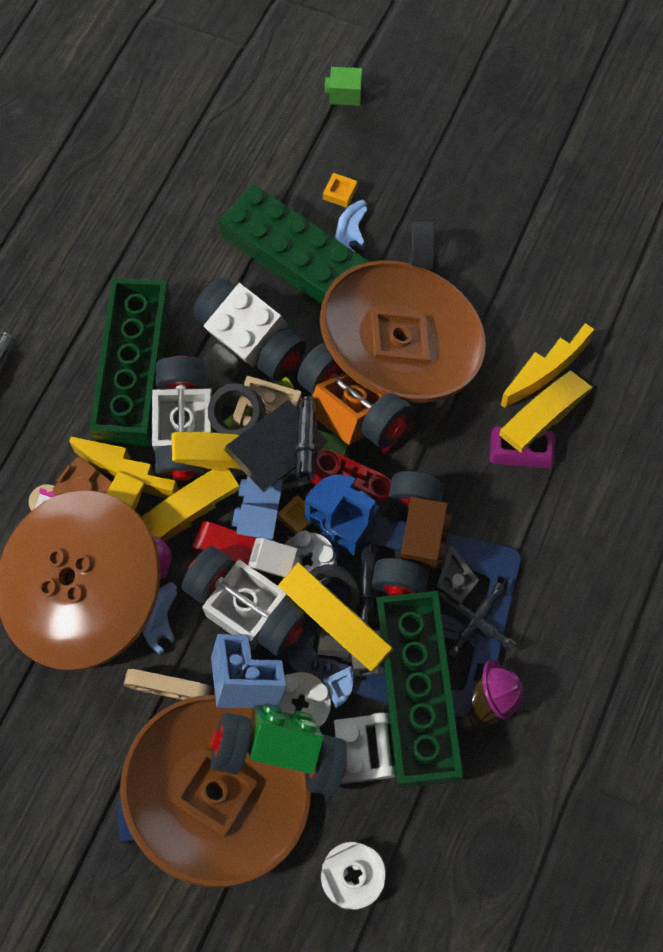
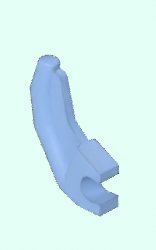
[335,200,367,252]
[142,582,177,656]

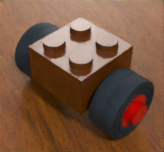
[372,471,451,596]

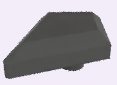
[436,546,478,604]

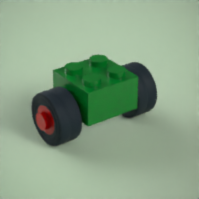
[210,704,347,796]

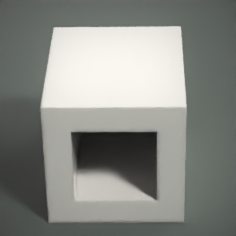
[248,538,298,577]

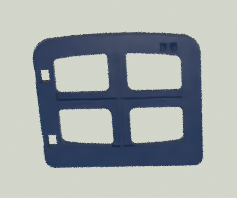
[287,515,520,718]

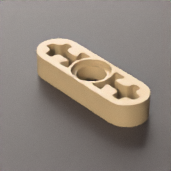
[123,669,213,700]

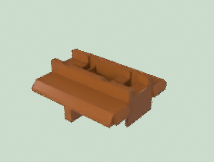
[52,456,112,496]

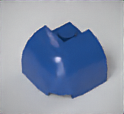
[304,475,379,556]

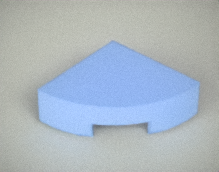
[323,666,354,708]

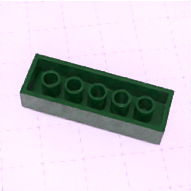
[219,184,369,306]
[89,278,171,447]
[377,591,463,789]

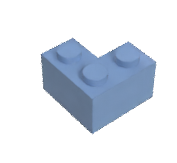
[232,476,283,540]
[211,634,286,708]

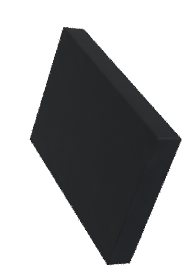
[224,400,328,492]

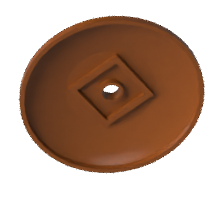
[320,260,486,403]
[0,491,161,670]
[120,695,311,888]

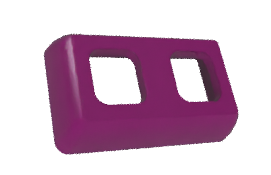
[489,426,556,469]

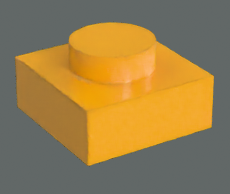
[323,173,357,208]
[277,495,313,535]

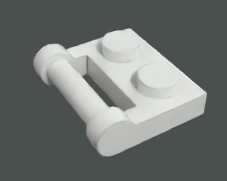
[334,713,396,784]

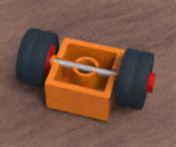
[297,343,414,448]

